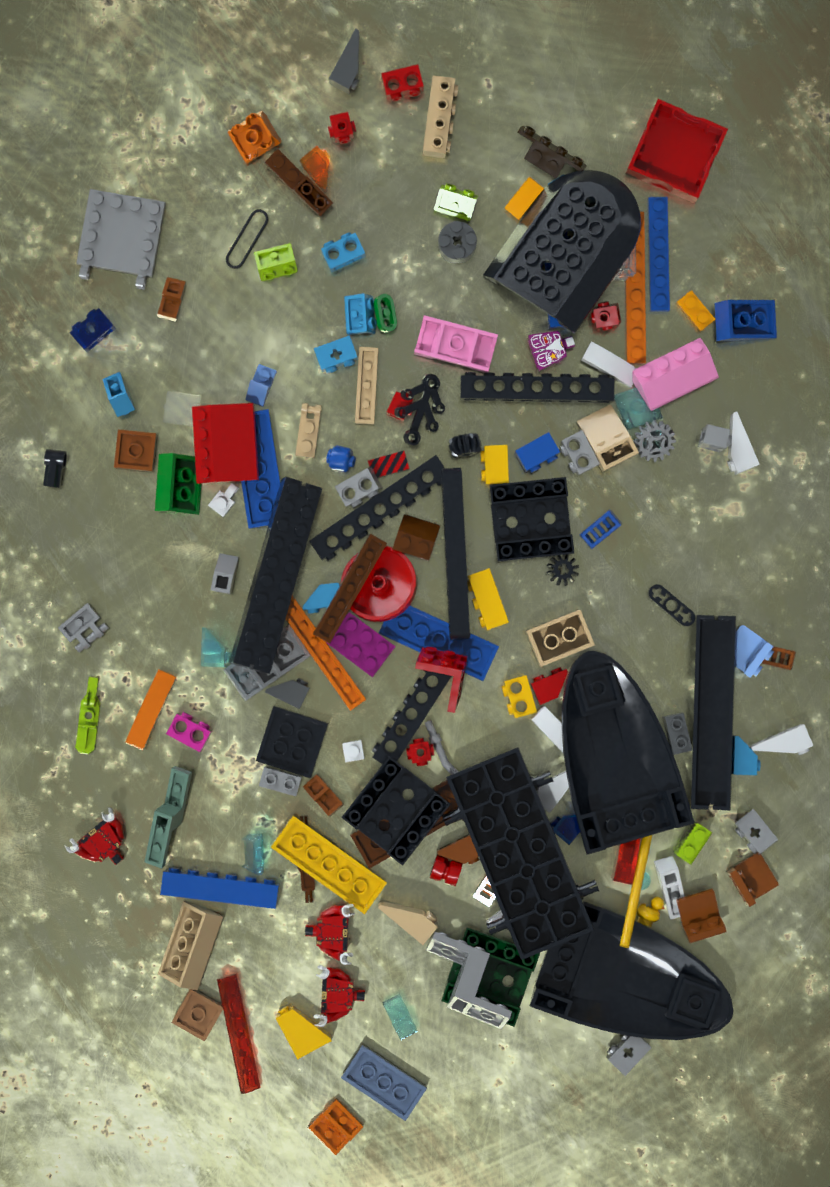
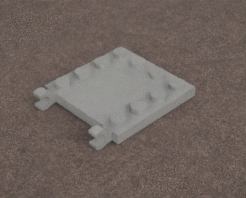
[76,189,166,290]

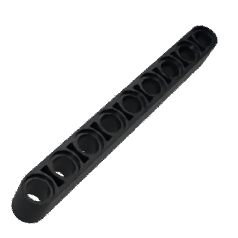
[441,468,470,640]

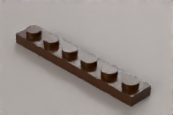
[313,534,387,644]

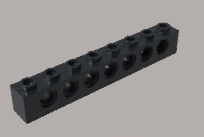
[460,372,614,403]
[309,455,445,562]

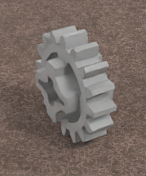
[633,420,676,462]

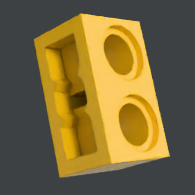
[501,675,537,718]

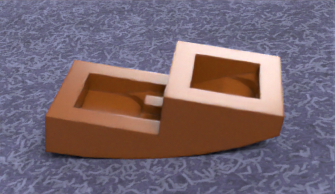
[157,277,186,321]
[303,774,344,817]

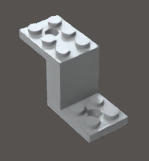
[426,932,512,1029]

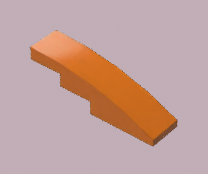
[125,670,176,750]

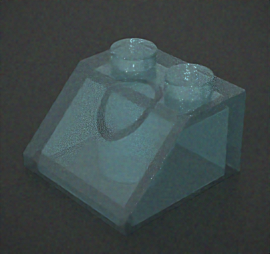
[201,627,231,667]

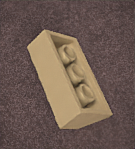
[158,901,223,990]

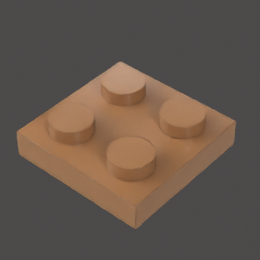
[171,989,225,1042]

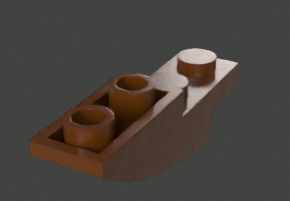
[264,149,333,216]

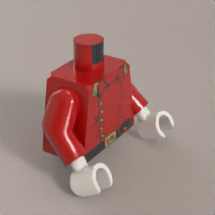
[64,807,124,865]
[305,904,355,965]
[314,965,365,1027]

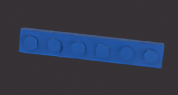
[648,197,670,312]

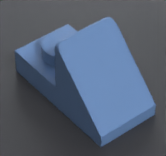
[245,364,277,407]

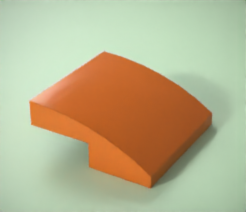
[308,1099,363,1156]

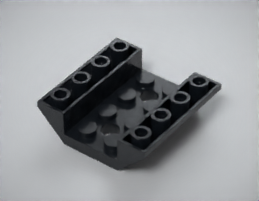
[489,477,574,562]
[341,756,450,866]

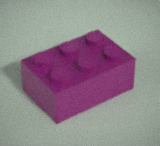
[326,612,396,677]

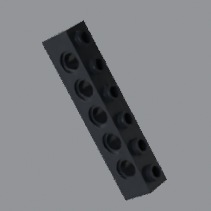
[371,670,452,764]

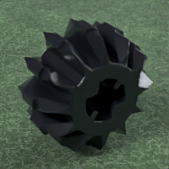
[449,433,482,458]
[546,554,579,586]

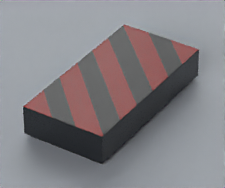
[368,451,410,478]

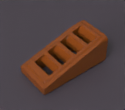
[762,647,796,670]

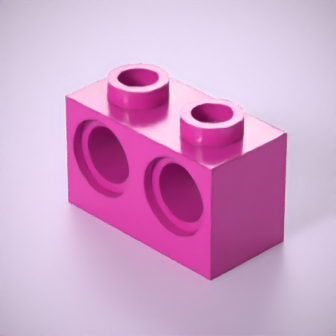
[166,712,213,752]

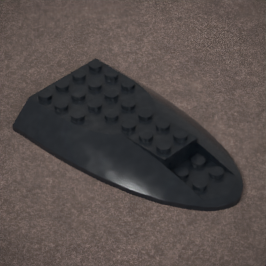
[562,651,695,855]
[529,901,734,1040]

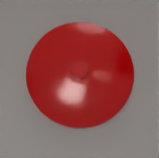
[341,546,417,622]

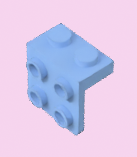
[735,625,774,678]

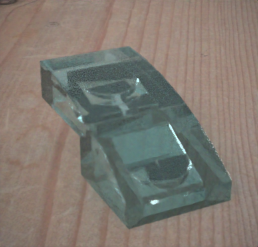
[382,994,418,1040]

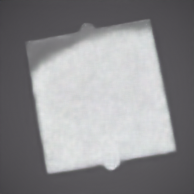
[163,391,201,427]

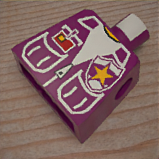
[527,331,575,373]

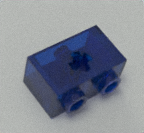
[70,308,116,353]

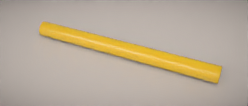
[620,835,652,948]

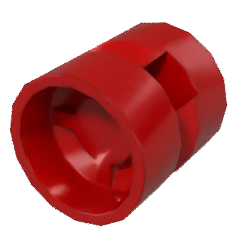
[429,854,463,887]

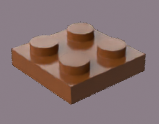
[114,429,157,472]

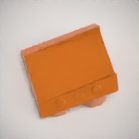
[228,111,281,164]

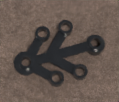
[394,374,445,446]

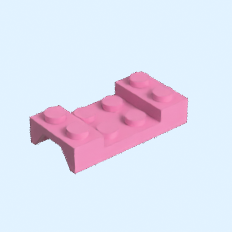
[414,315,498,373]

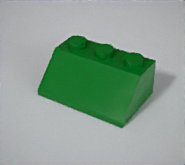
[155,453,201,515]

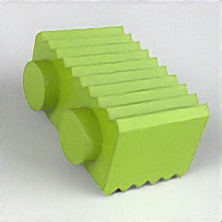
[673,821,712,865]

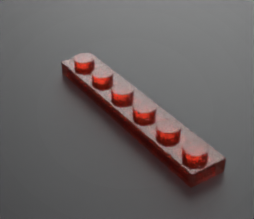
[217,974,261,1094]

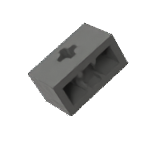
[662,712,693,755]

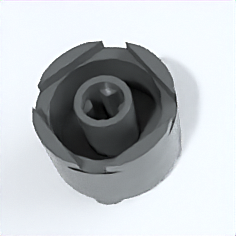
[438,221,477,264]

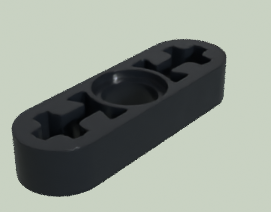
[648,584,695,626]

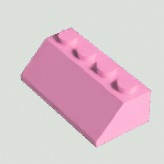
[632,338,719,411]

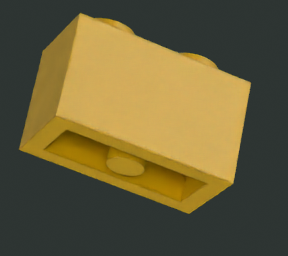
[480,445,509,486]

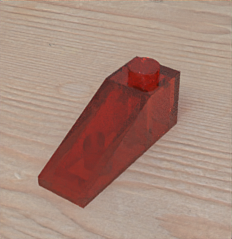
[611,838,641,885]

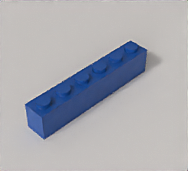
[160,867,280,909]

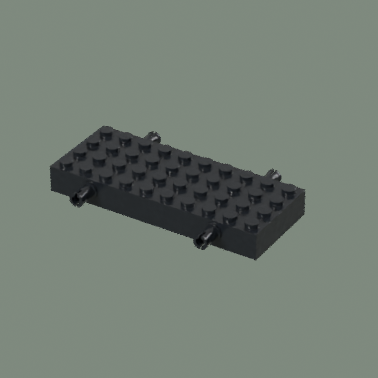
[442,747,599,960]

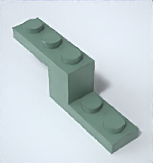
[144,766,192,869]

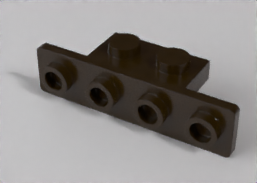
[517,126,587,178]

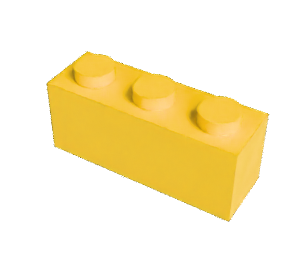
[467,568,509,631]

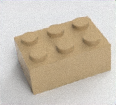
[525,610,595,667]

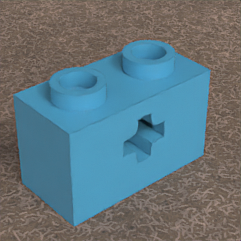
[314,335,358,374]

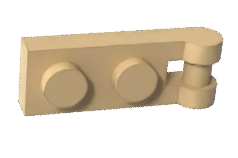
[295,403,322,459]

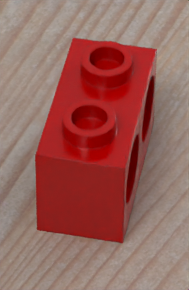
[381,64,424,101]

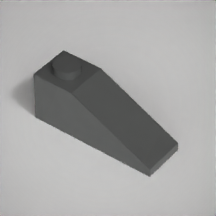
[329,29,360,94]

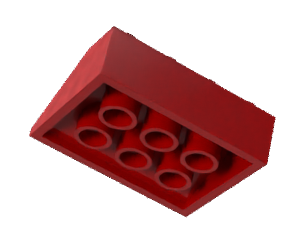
[192,403,259,484]

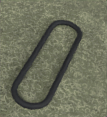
[226,209,268,269]

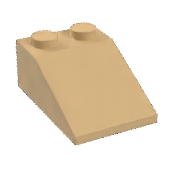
[378,900,438,945]

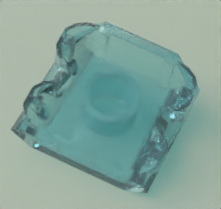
[614,388,663,430]
[241,834,264,876]

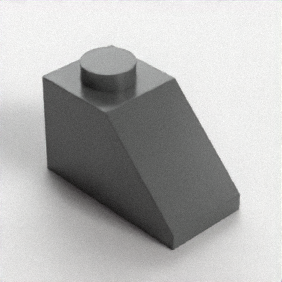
[265,678,310,709]

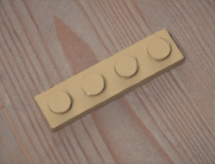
[355,347,378,425]

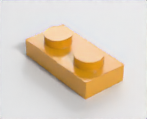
[676,290,715,332]

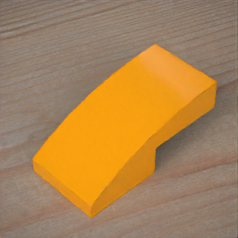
[505,177,544,220]

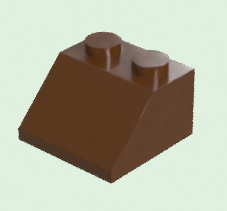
[392,514,440,562]

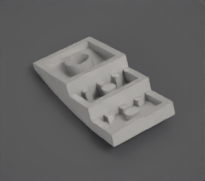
[223,625,311,701]

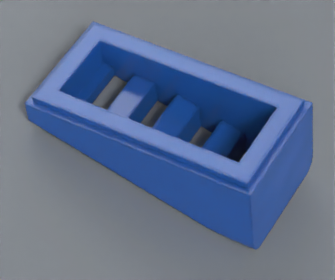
[580,509,622,549]

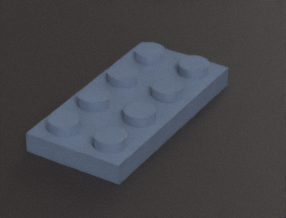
[341,1044,427,1121]

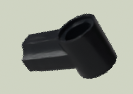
[43,449,67,488]

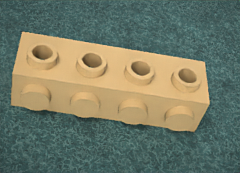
[423,76,458,158]

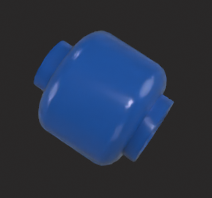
[326,445,356,472]

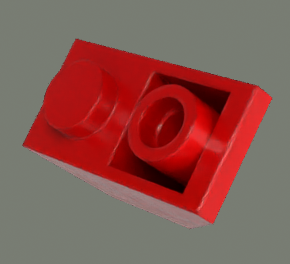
[530,667,568,705]

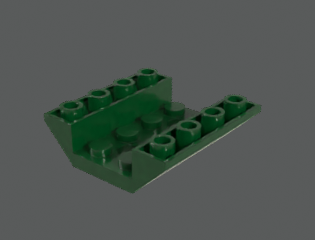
[441,927,540,1027]

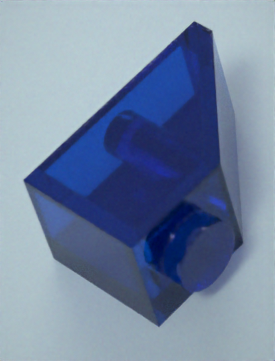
[551,813,580,845]

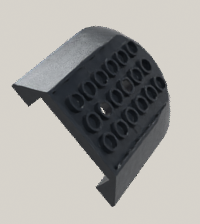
[483,170,641,333]

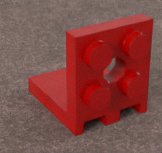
[415,647,468,713]

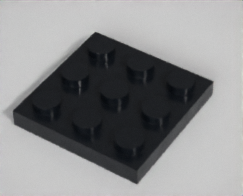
[256,706,328,779]

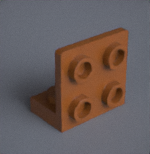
[726,853,779,907]
[676,889,727,943]

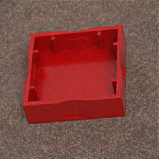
[626,99,728,204]

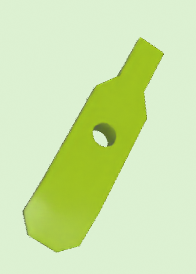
[75,677,100,754]

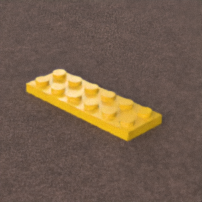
[271,816,387,914]

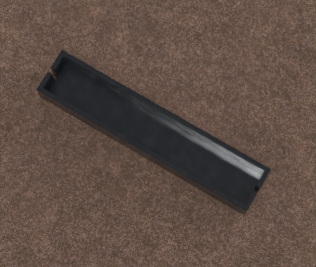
[229,477,322,674]
[691,615,736,811]

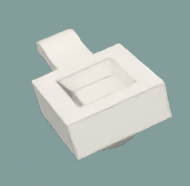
[208,483,239,517]

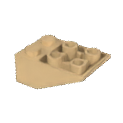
[577,404,639,472]

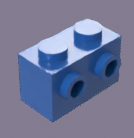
[515,432,560,473]

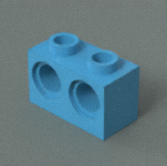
[321,232,366,273]

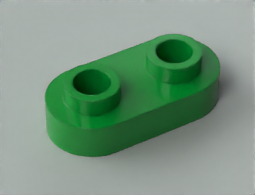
[374,294,397,333]

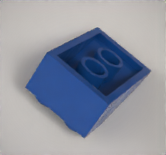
[715,300,777,341]

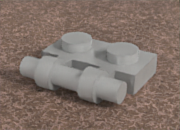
[58,603,109,653]

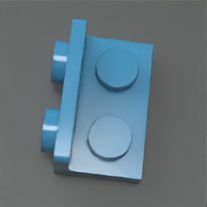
[344,293,377,335]

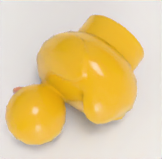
[637,897,665,927]

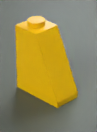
[276,1006,333,1060]

